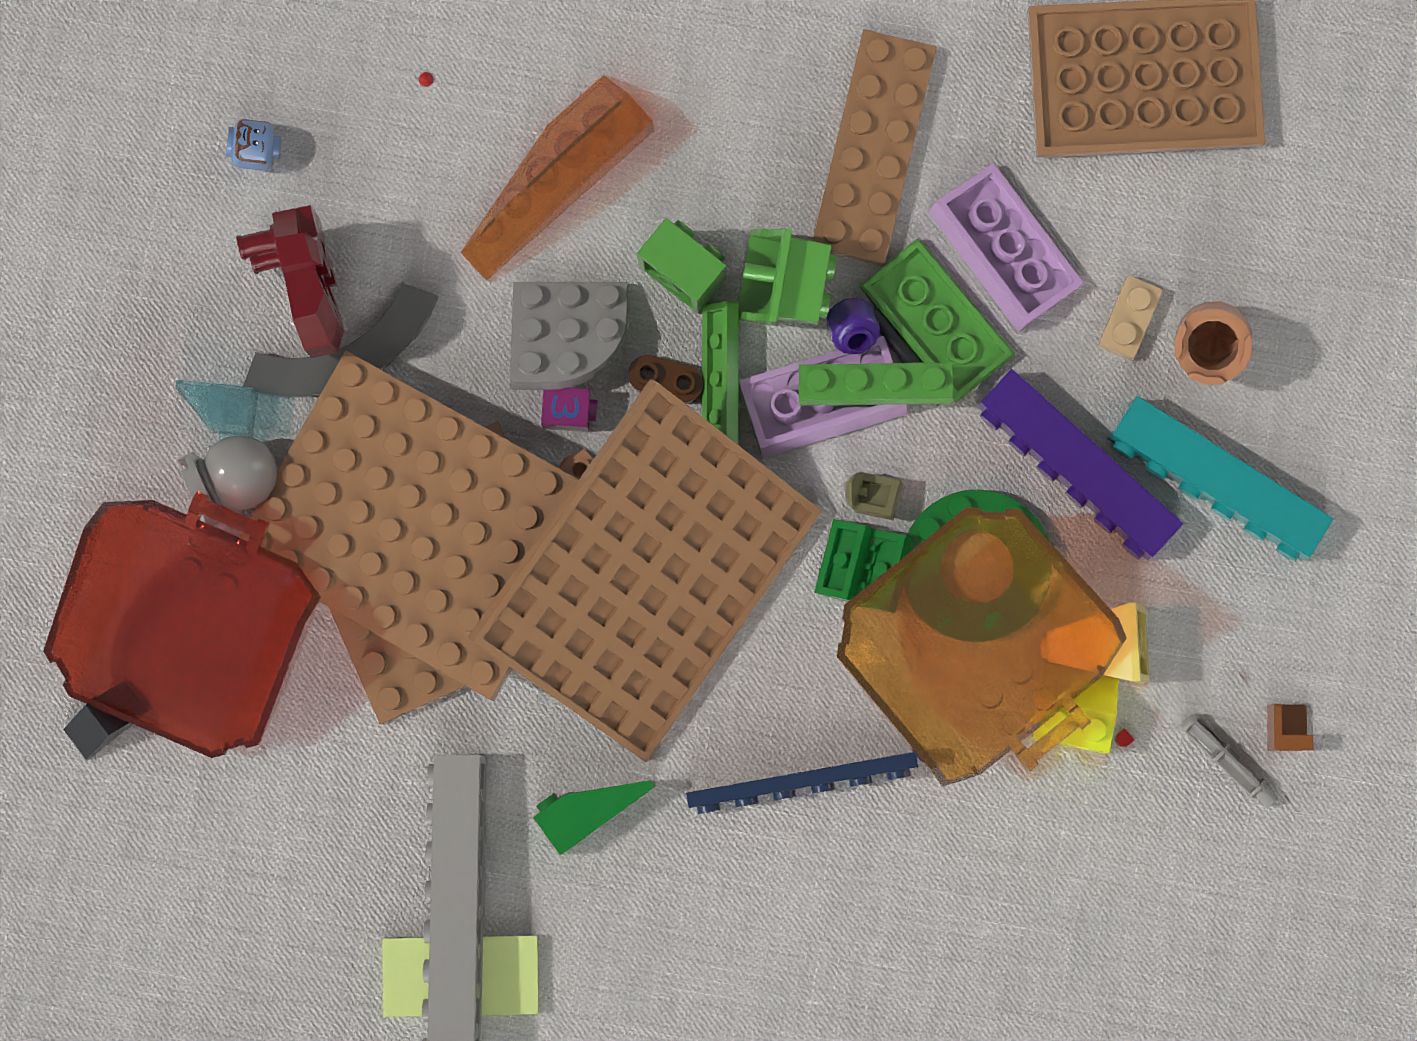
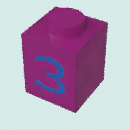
[541,388,598,432]

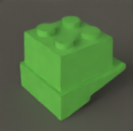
[739,228,837,325]

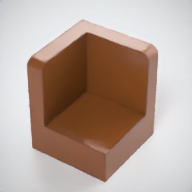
[1267,704,1314,751]

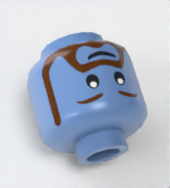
[226,119,282,171]

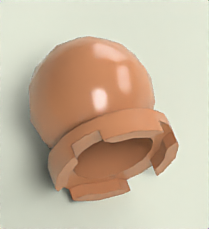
[1175,301,1252,385]

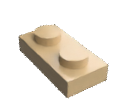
[1097,275,1163,361]

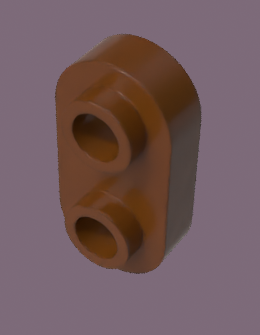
[628,355,703,404]

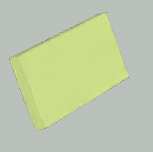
[382,935,539,1017]

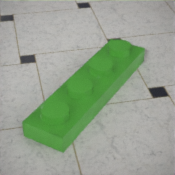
[702,301,739,445]
[799,362,953,406]

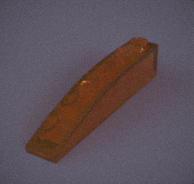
[461,75,654,281]

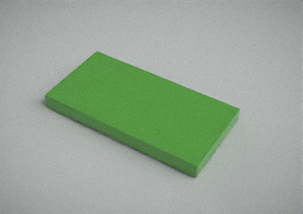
[859,238,1015,403]

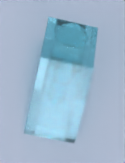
[175,380,258,440]

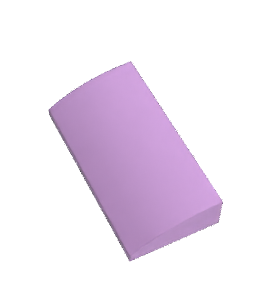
[928,163,1084,332]
[738,336,907,459]

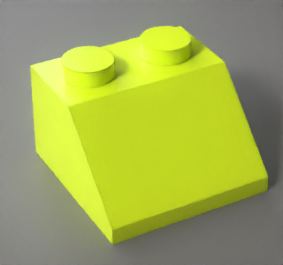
[1028,663,1119,754]

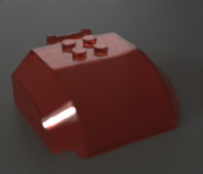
[43,491,321,758]

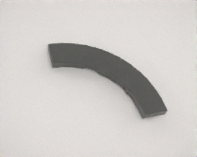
[242,283,439,397]

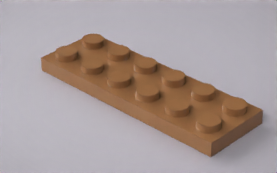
[813,29,937,266]

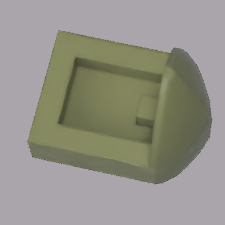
[844,471,903,520]

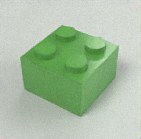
[637,218,726,314]

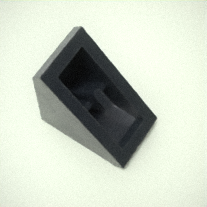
[63,682,149,760]

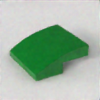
[814,519,913,612]

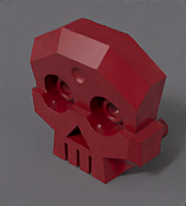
[236,205,344,358]

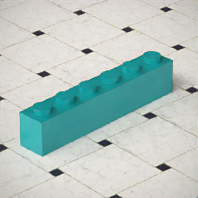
[1108,396,1334,562]

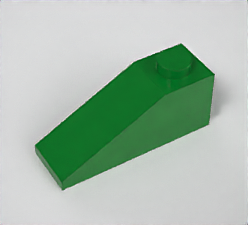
[533,780,656,855]

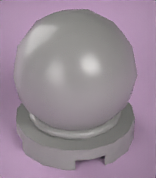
[178,435,278,528]

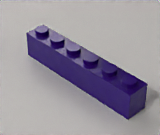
[978,368,1184,561]

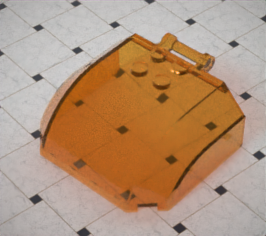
[837,507,1127,787]

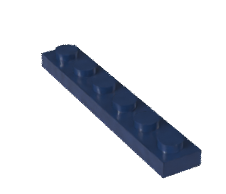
[686,752,918,814]

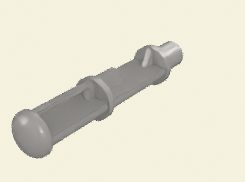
[1181,714,1278,808]

